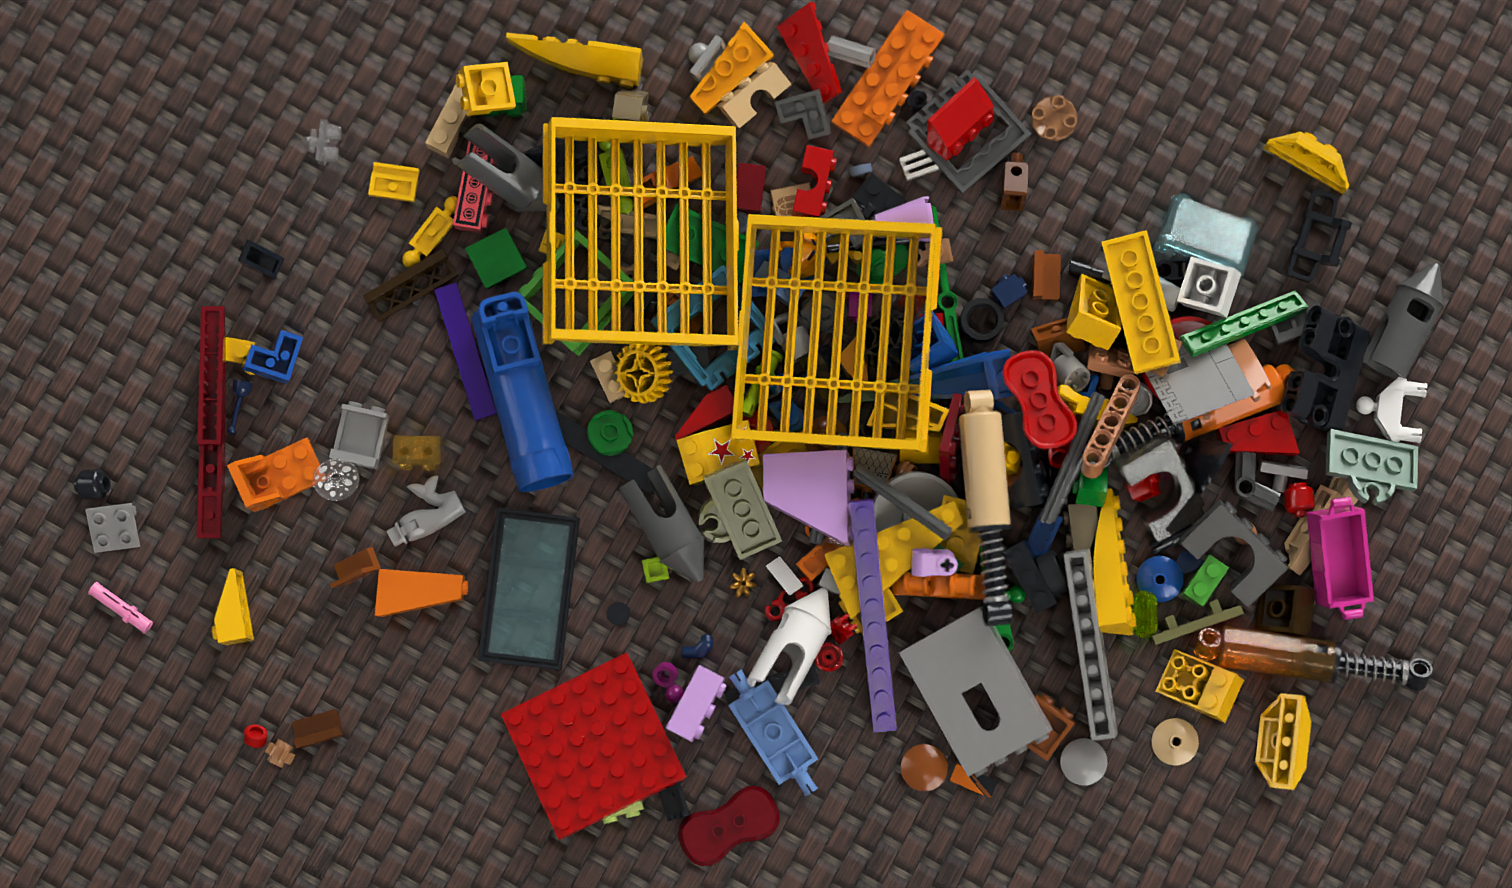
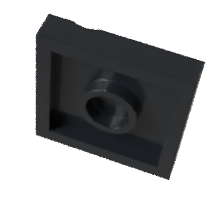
[851,173,908,221]

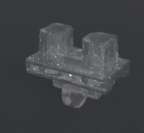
[303,119,342,165]

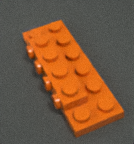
[831,10,945,147]

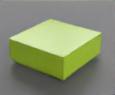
[642,557,670,583]

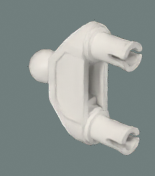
[1356,377,1427,443]

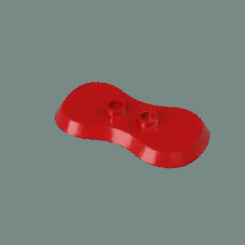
[1003,350,1077,449]

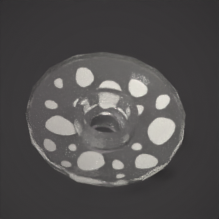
[313,458,359,501]

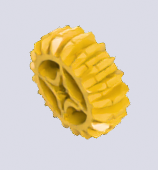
[612,344,674,404]

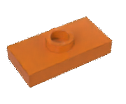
[796,536,842,582]

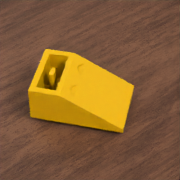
[1156,649,1244,723]

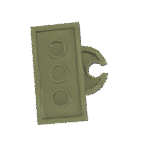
[698,458,782,560]

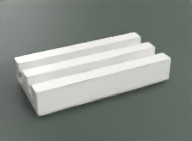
[899,150,939,181]

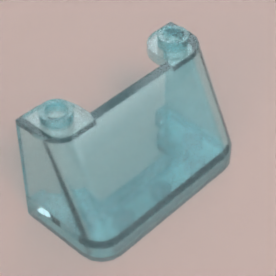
[1152,193,1259,280]

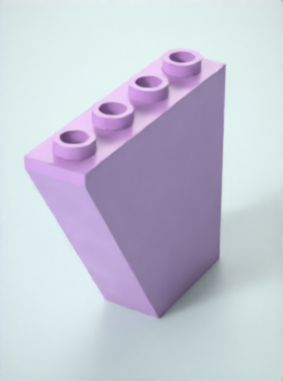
[763,450,854,547]

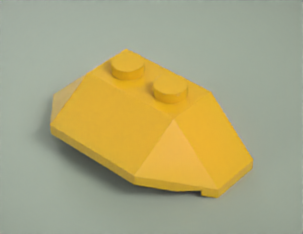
[1264,132,1349,194]
[1255,693,1311,790]

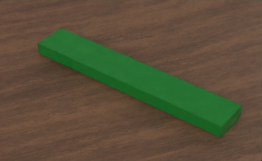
[1179,290,1308,357]

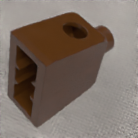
[1000,153,1028,211]

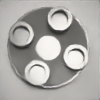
[1060,738,1107,786]

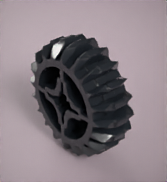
[864,310,918,371]

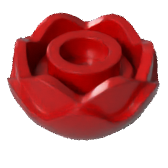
[814,642,843,672]

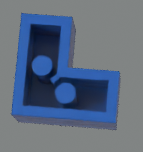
[242,330,303,384]

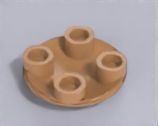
[1032,95,1077,141]

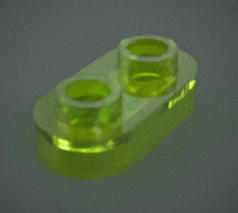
[1133,591,1157,638]

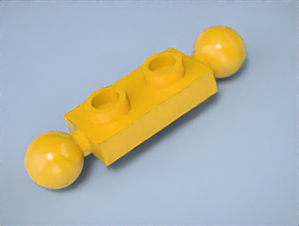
[402,196,458,268]

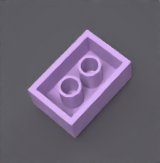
[666,665,727,742]

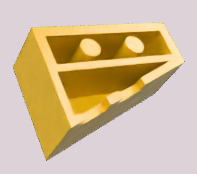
[867,392,950,433]

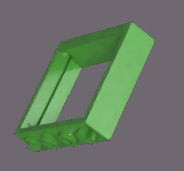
[518,230,634,356]

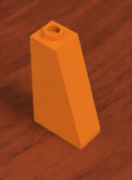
[375,569,469,617]

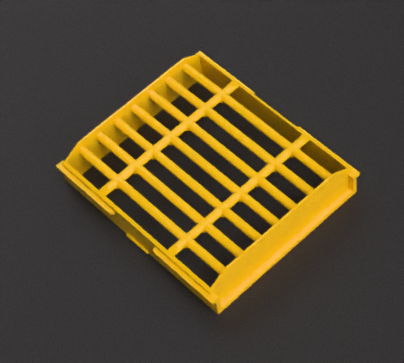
[543,117,739,351]
[731,214,942,453]

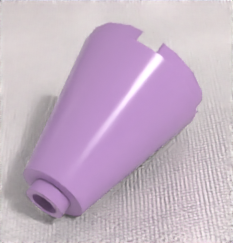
[871,196,934,242]

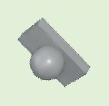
[689,35,726,83]

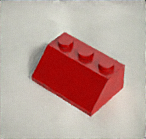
[927,77,994,161]

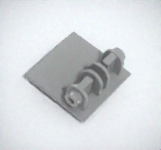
[85,503,140,553]

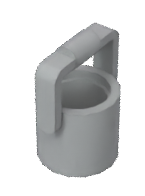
[773,312,810,363]
[1050,342,1090,393]

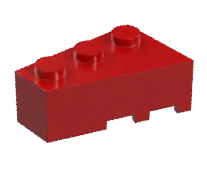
[1215,410,1299,456]

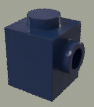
[990,273,1028,311]

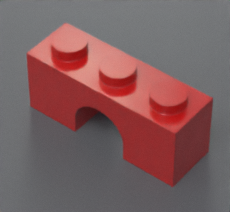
[792,145,837,218]

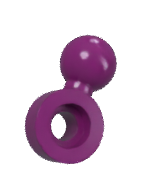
[653,662,684,703]

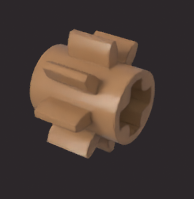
[265,739,295,768]

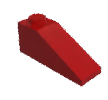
[675,384,734,441]

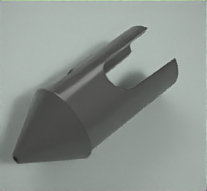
[452,124,561,212]
[1363,263,1444,380]
[619,464,704,583]

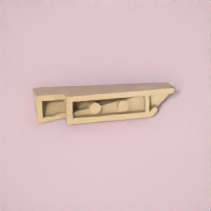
[1284,476,1358,575]

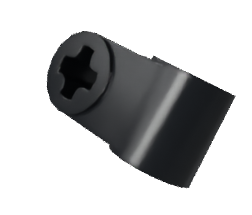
[1156,257,1191,284]

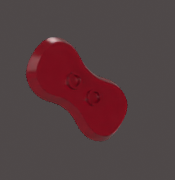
[678,786,780,866]

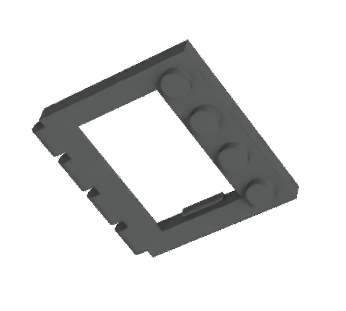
[905,69,1031,194]

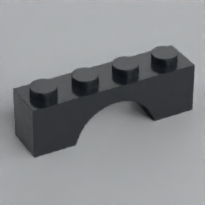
[1001,412,1050,509]

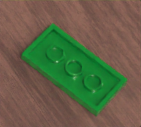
[666,203,759,285]

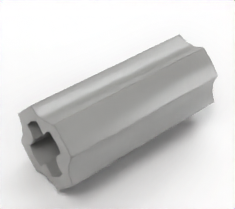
[827,36,876,68]

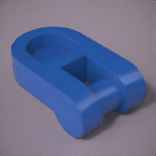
[768,394,804,433]

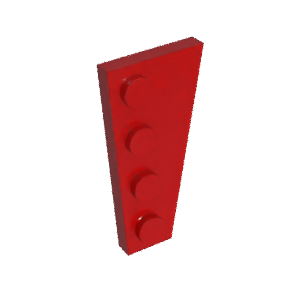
[777,2,842,104]

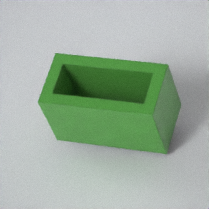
[1180,554,1229,608]

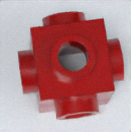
[1124,464,1161,502]

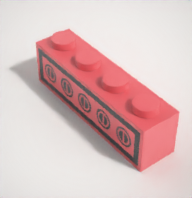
[453,141,496,234]

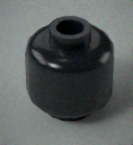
[74,469,111,500]

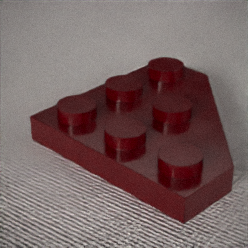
[939,393,966,487]

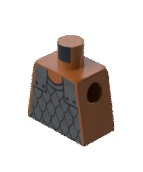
[851,447,897,500]

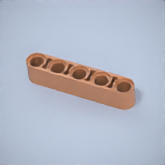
[1081,374,1140,478]

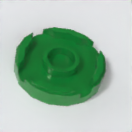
[587,410,633,456]

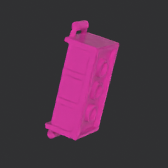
[1306,497,1374,620]

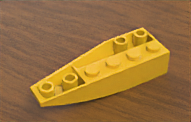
[1094,488,1136,635]

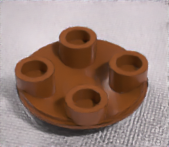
[901,744,948,791]

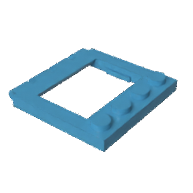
[650,265,776,391]

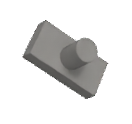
[1258,459,1308,492]

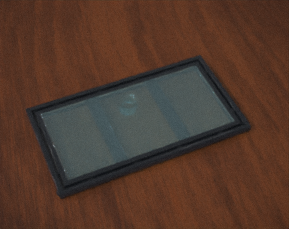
[478,508,580,671]

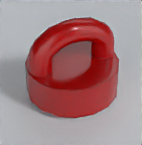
[244,724,268,748]

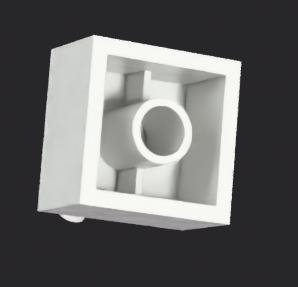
[1177,257,1241,318]

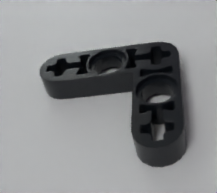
[558,162,611,243]

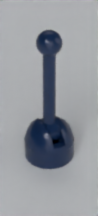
[227,379,252,435]

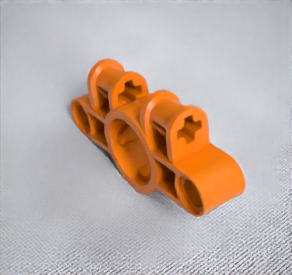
[889,571,986,600]

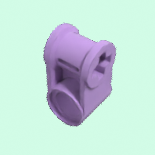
[911,548,958,577]

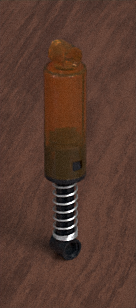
[1194,626,1433,691]

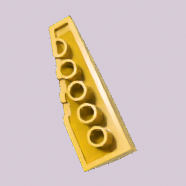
[506,33,643,88]

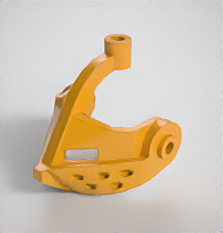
[779,233,827,278]

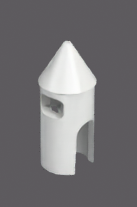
[747,587,831,705]

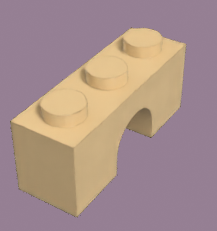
[718,62,791,128]
[425,85,471,159]

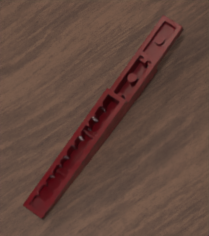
[197,306,226,539]

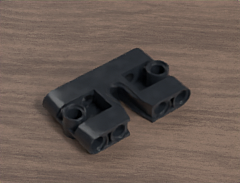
[1281,305,1370,432]

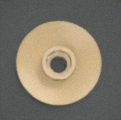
[1151,718,1199,765]

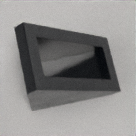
[238,239,285,279]

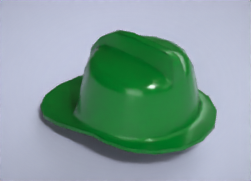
[857,244,908,284]

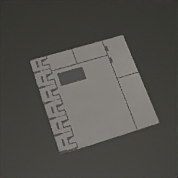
[1145,344,1255,424]

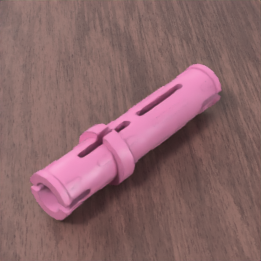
[88,582,153,634]

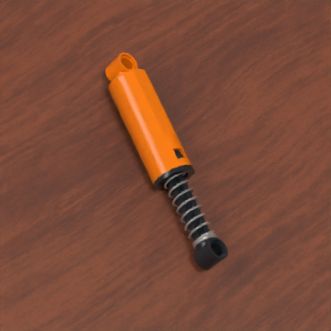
[1083,364,1296,468]

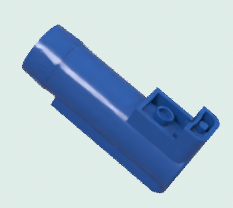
[471,292,574,492]

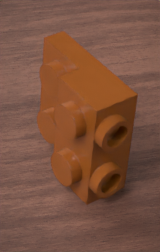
[1027,693,1075,761]

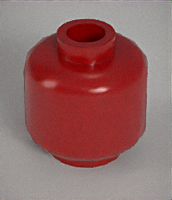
[1283,483,1315,518]

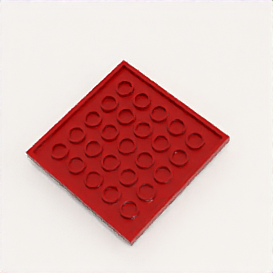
[501,652,687,841]

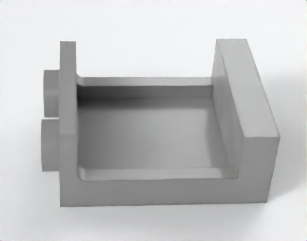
[329,401,390,470]

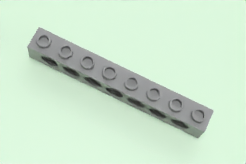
[1064,549,1118,741]

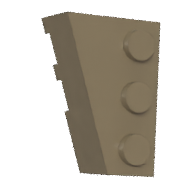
[612,89,649,122]

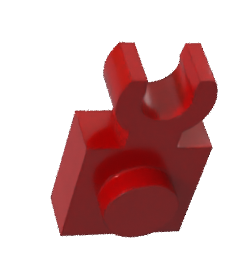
[830,613,857,645]

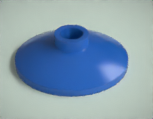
[1136,556,1183,602]

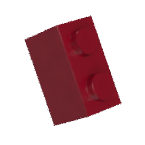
[736,163,766,215]

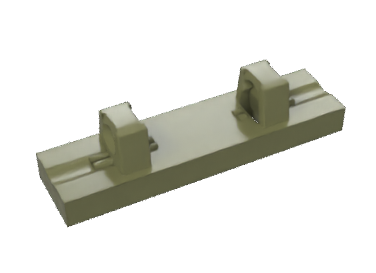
[1150,599,1244,646]

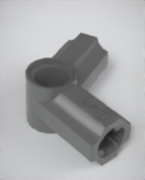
[1232,452,1281,512]

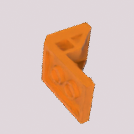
[227,437,327,512]

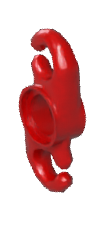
[765,577,815,622]

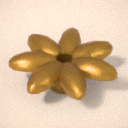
[729,568,757,598]

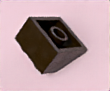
[1255,584,1315,636]

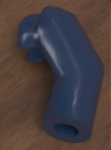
[682,634,714,658]

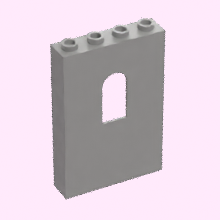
[899,606,1053,777]

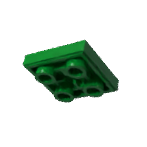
[465,227,527,290]

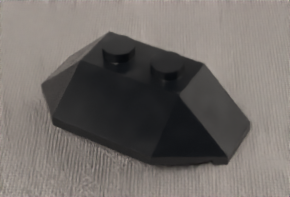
[522,118,603,175]

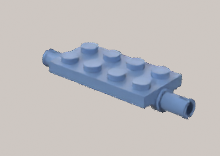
[728,669,818,796]

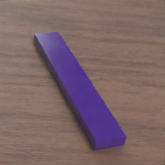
[435,283,497,421]

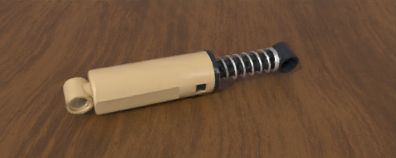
[959,390,1012,626]

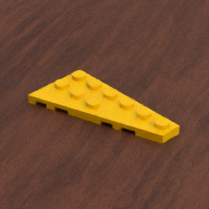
[824,501,964,620]

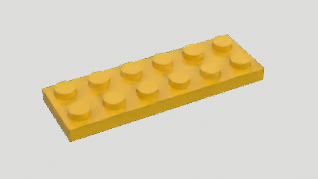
[1102,230,1181,374]

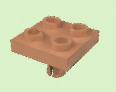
[1087,343,1134,390]

